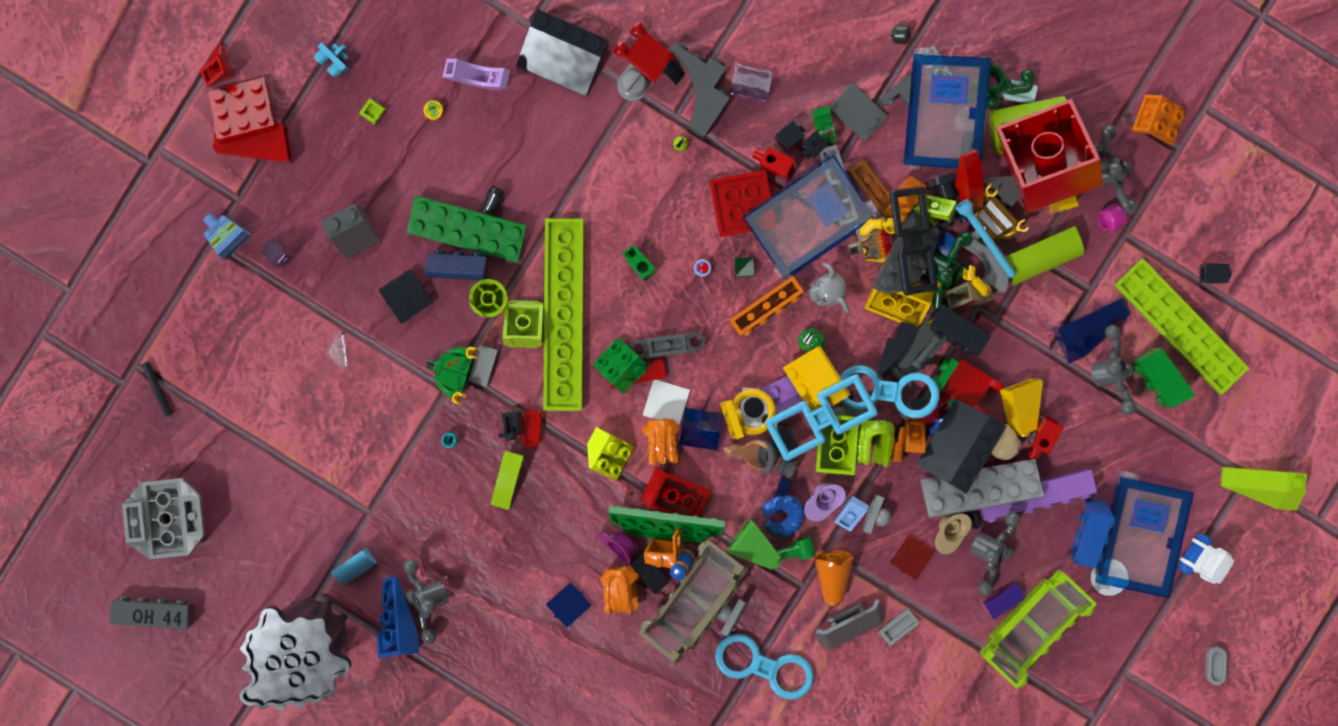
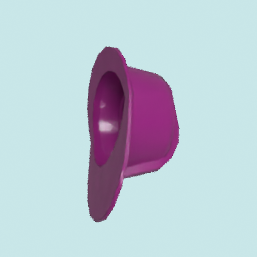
[597,532,639,566]

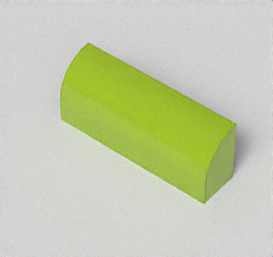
[1005,226,1084,286]

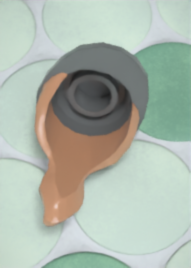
[724,439,779,473]

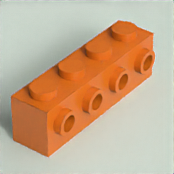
[728,276,804,337]

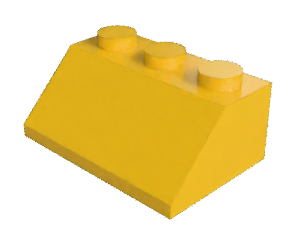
[864,282,935,328]
[783,345,851,412]

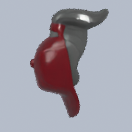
[898,392,951,423]

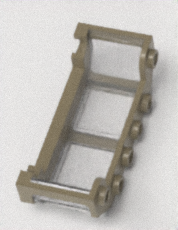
[638,540,748,663]

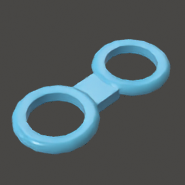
[840,365,940,418]
[715,633,814,700]

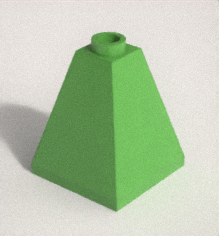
[727,518,782,570]

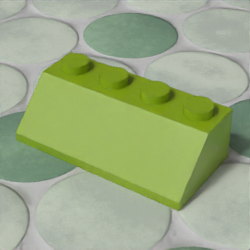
[989,96,1067,155]

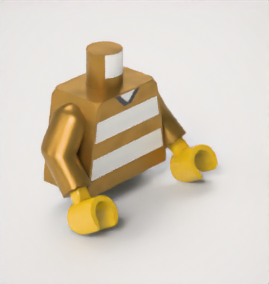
[970,183,1031,242]

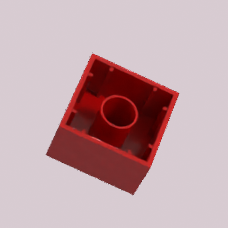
[996,99,1103,213]

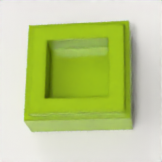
[359,98,386,125]

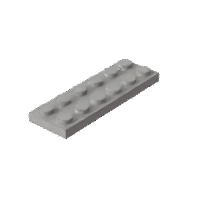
[920,459,1044,518]

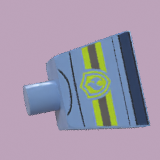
[203,213,252,260]

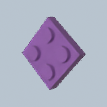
[760,376,803,422]

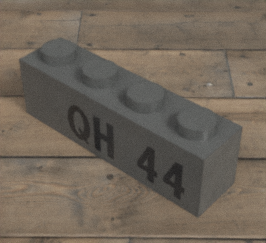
[110,596,194,629]

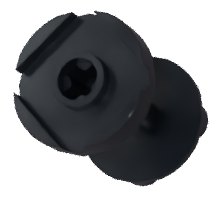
[924,173,969,230]

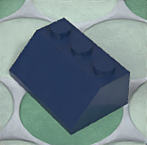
[424,250,488,281]

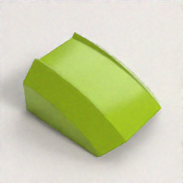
[503,300,544,348]

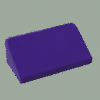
[983,582,1025,619]

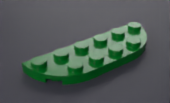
[608,506,725,543]

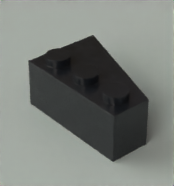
[926,305,991,357]

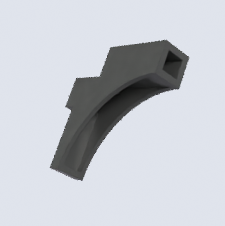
[670,43,729,139]

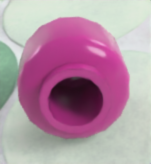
[1098,204,1128,232]

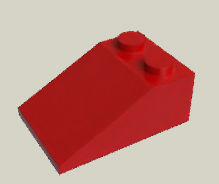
[640,466,712,517]

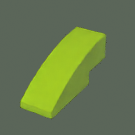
[491,450,525,510]

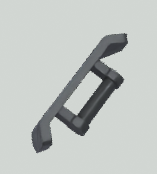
[892,315,946,387]
[814,599,885,649]

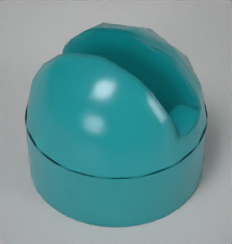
[441,433,458,448]

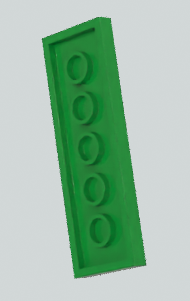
[407,195,527,263]

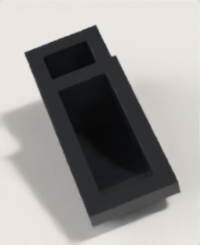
[877,321,918,379]

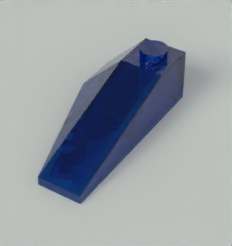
[1052,298,1130,364]

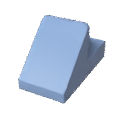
[834,496,869,532]

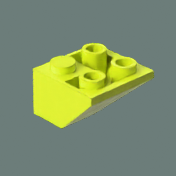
[587,427,634,480]

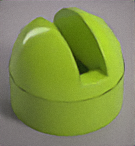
[673,136,689,152]

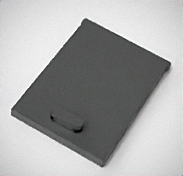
[829,83,888,142]

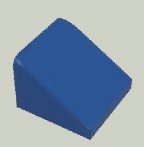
[936,232,955,257]

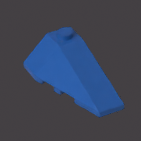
[377,576,419,658]

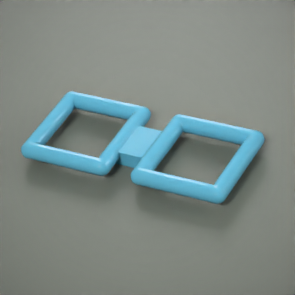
[765,374,878,461]

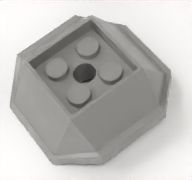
[122,478,205,559]

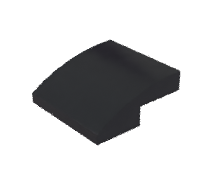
[379,269,433,324]

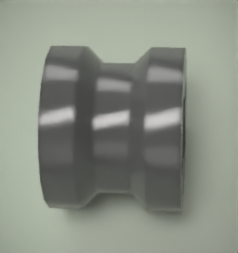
[776,457,798,479]

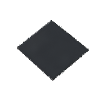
[662,59,685,86]

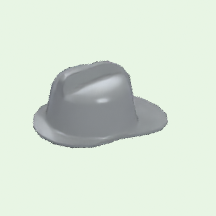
[617,64,654,101]

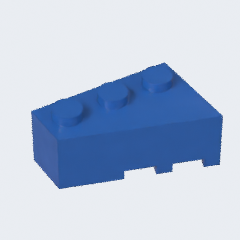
[1071,498,1115,568]

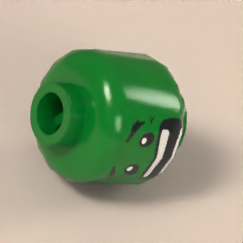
[797,327,826,353]

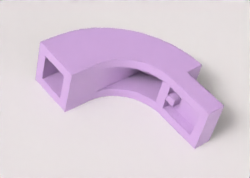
[443,59,510,91]

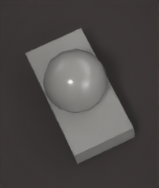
[862,494,891,534]
[718,598,747,636]

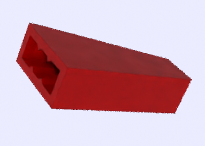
[212,123,293,164]

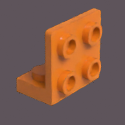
[1132,94,1186,145]

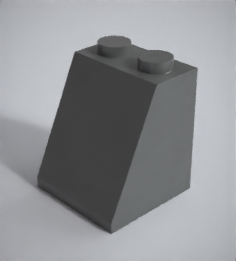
[320,203,381,259]

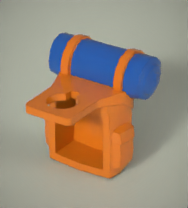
[644,528,696,581]

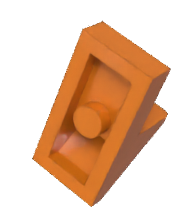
[904,420,926,453]

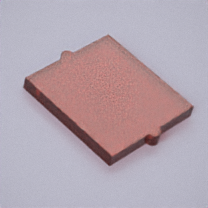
[890,535,935,580]

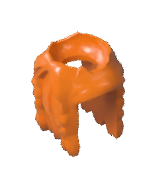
[642,418,680,465]
[600,566,639,615]

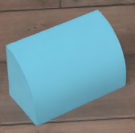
[331,548,377,586]

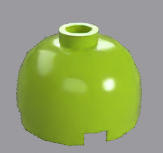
[469,279,508,317]

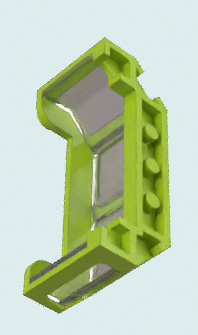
[979,569,1097,689]

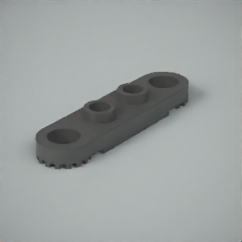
[629,332,705,359]

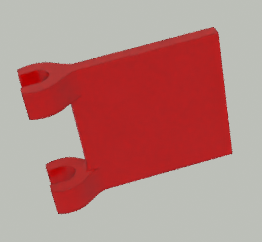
[612,21,676,83]
[941,358,1004,414]

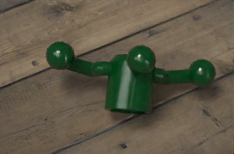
[951,58,1035,110]
[925,231,973,311]

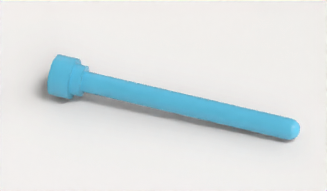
[956,199,1016,278]

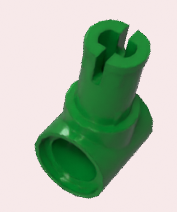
[776,536,816,560]

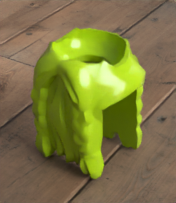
[856,419,895,467]

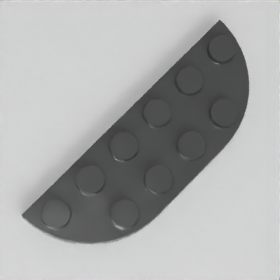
[871,207,940,294]

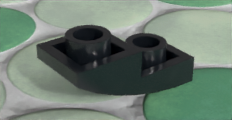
[630,551,669,595]

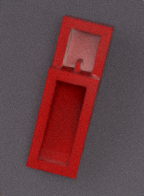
[955,149,984,212]

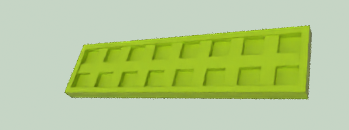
[1113,258,1249,395]

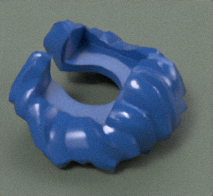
[761,495,805,538]

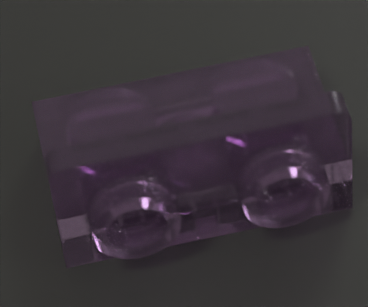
[729,64,773,102]

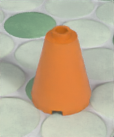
[815,550,853,606]

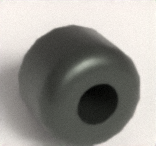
[890,24,910,45]

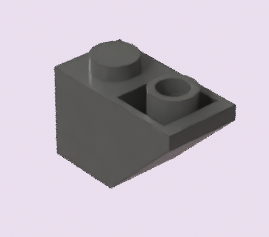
[983,176,1020,208]

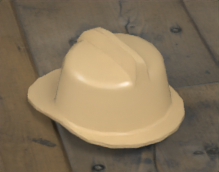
[935,513,972,554]

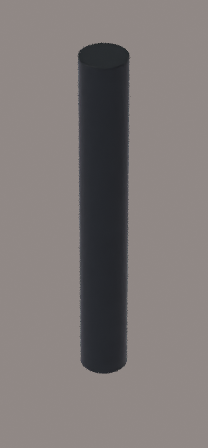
[142,362,172,417]

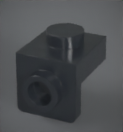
[800,132,828,161]
[498,411,524,441]

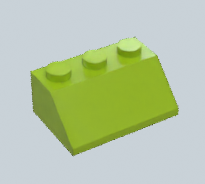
[815,414,859,475]

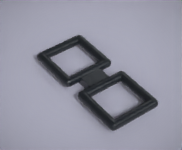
[890,186,938,296]

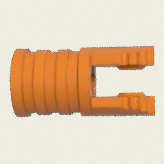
[891,427,905,462]

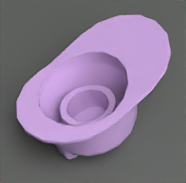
[804,482,846,522]

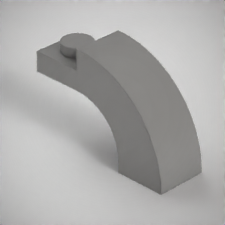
[961,237,1009,293]

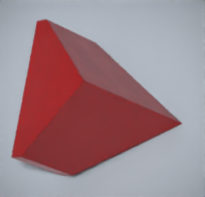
[200,42,235,87]

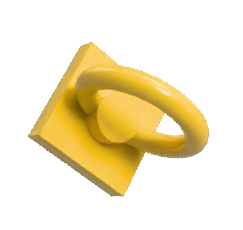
[719,389,776,439]

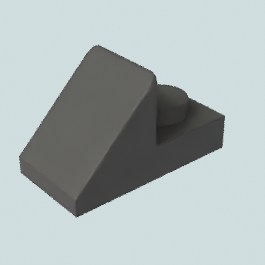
[877,74,911,108]

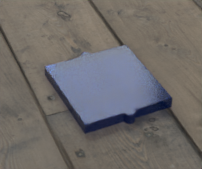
[546,582,592,628]

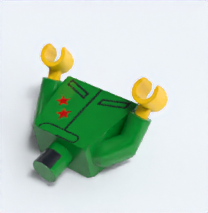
[426,346,479,405]

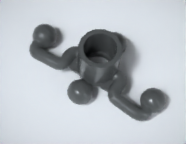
[1097,125,1138,214]
[1091,325,1136,415]
[971,512,1020,596]
[403,559,448,644]

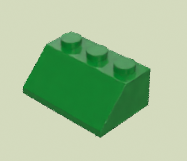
[1131,348,1196,408]

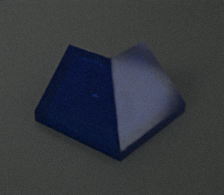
[679,407,723,451]

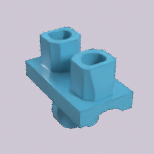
[314,42,350,78]

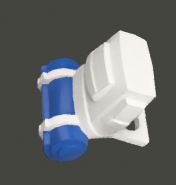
[1177,533,1234,584]

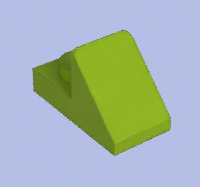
[913,195,957,225]

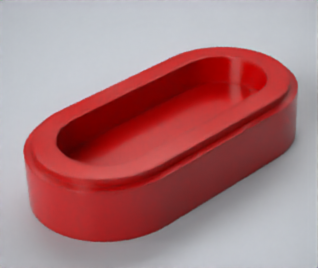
[521,410,542,448]

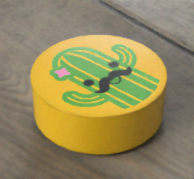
[424,100,444,121]

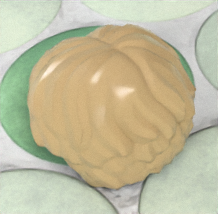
[992,424,1022,460]

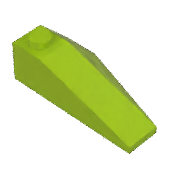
[1220,467,1307,511]

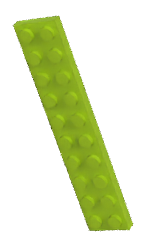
[543,218,584,411]

